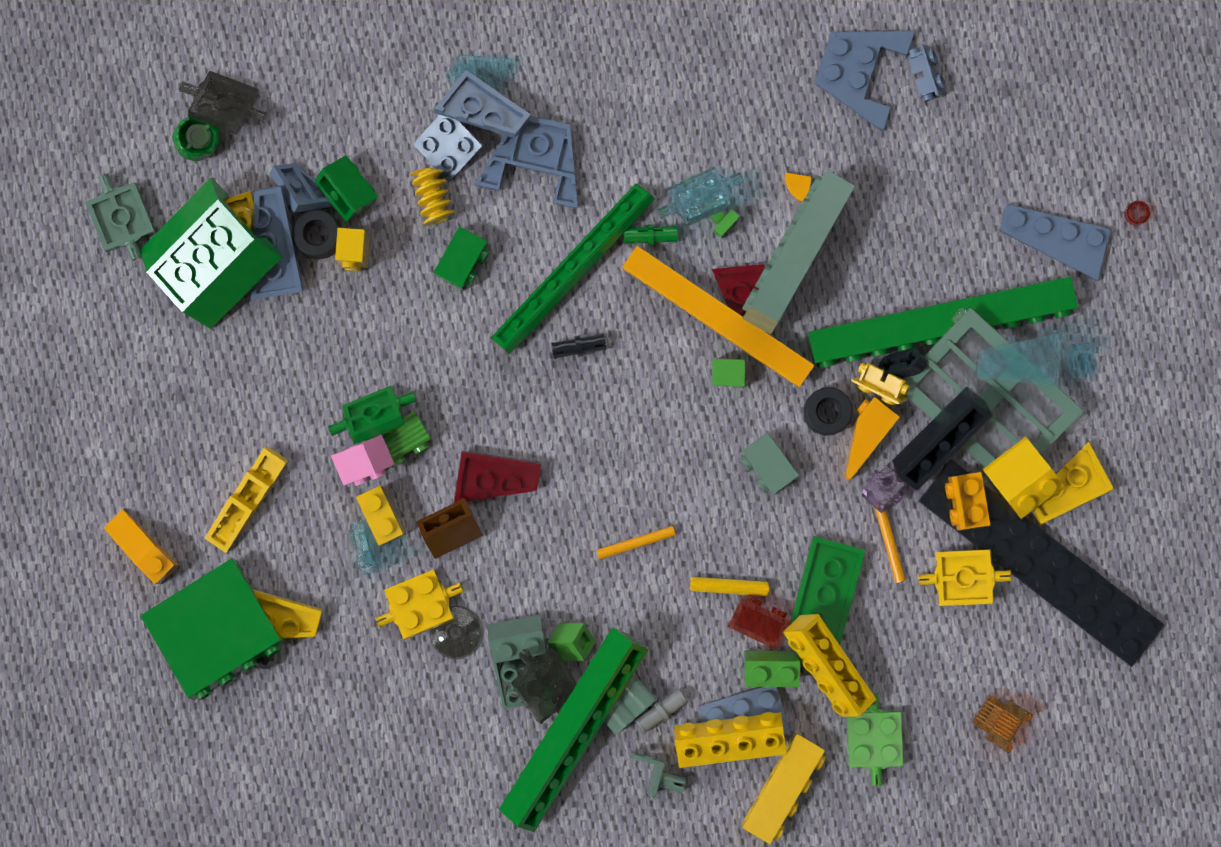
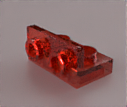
[727,595,791,650]

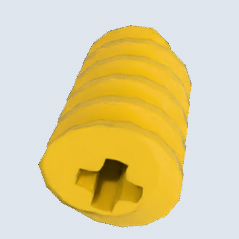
[410,167,455,226]

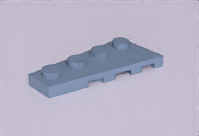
[999,204,1110,282]

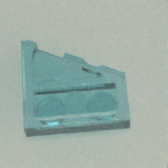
[445,54,517,92]
[349,520,378,575]

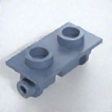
[908,44,946,102]

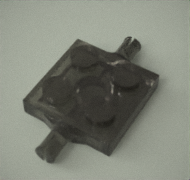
[179,71,268,135]
[511,648,577,724]

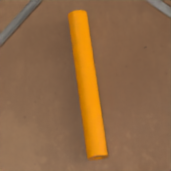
[874,503,906,583]
[596,526,676,560]

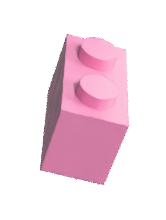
[331,435,394,486]

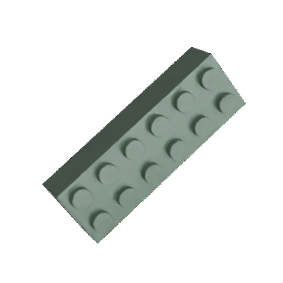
[742,170,855,335]

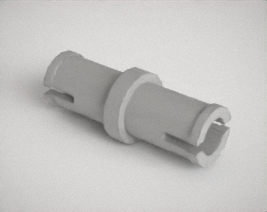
[634,689,688,734]

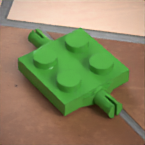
[847,693,903,786]

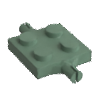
[85,173,156,261]

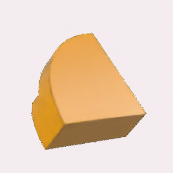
[785,173,811,202]

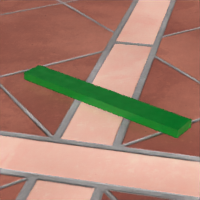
[491,183,655,354]

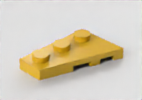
[1033,442,1114,525]
[252,589,324,638]

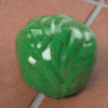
[172,114,221,161]

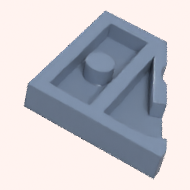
[270,163,334,213]

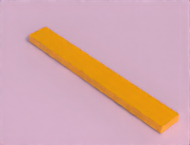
[622,246,814,388]

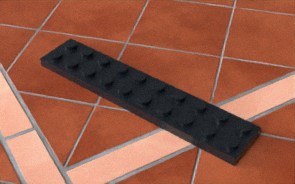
[918,459,1164,667]

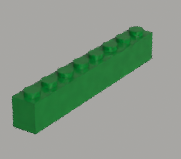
[499,627,648,832]

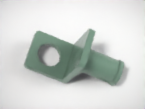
[630,752,686,798]

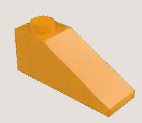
[843,397,900,481]
[104,509,179,584]

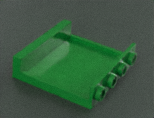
[140,558,286,701]

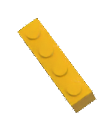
[741,732,826,844]

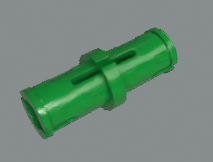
[624,224,678,246]

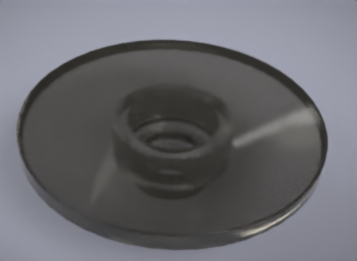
[429,606,483,659]

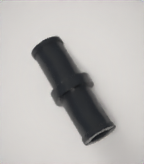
[551,333,607,359]

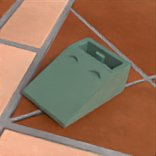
[487,615,556,709]

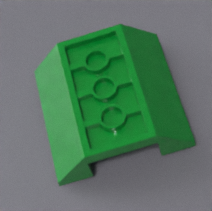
[140,177,283,329]

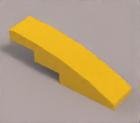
[204,446,289,553]

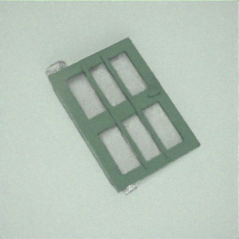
[903,307,1089,467]

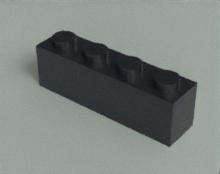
[892,386,992,491]

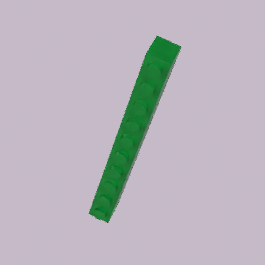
[807,277,1078,368]

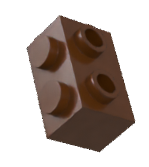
[416,498,483,559]

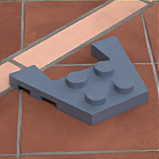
[814,31,914,131]
[475,116,578,209]

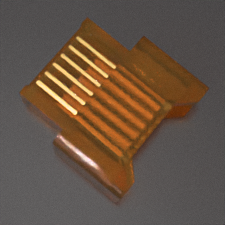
[971,694,1033,754]

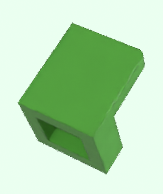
[712,359,745,388]
[547,623,596,661]

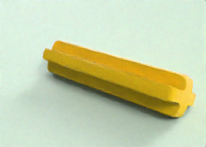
[690,577,769,596]

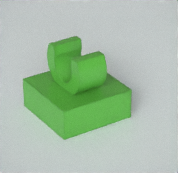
[709,207,740,239]

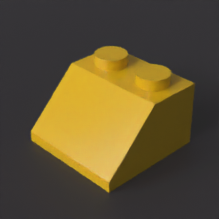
[982,436,1064,519]

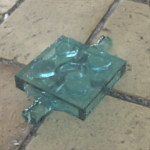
[657,167,744,227]

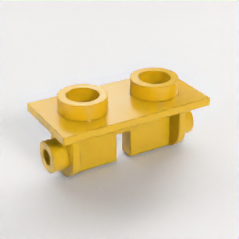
[851,362,910,405]

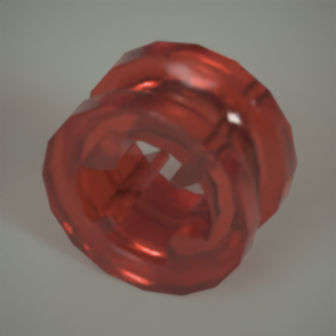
[1124,201,1150,226]

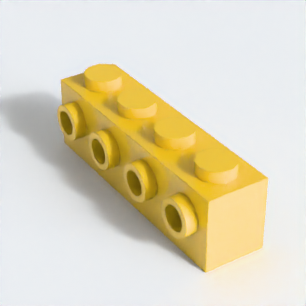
[783,614,876,717]
[674,712,787,768]

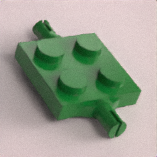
[328,385,417,445]

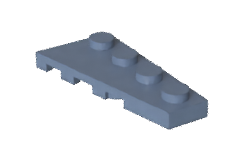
[250,185,304,300]

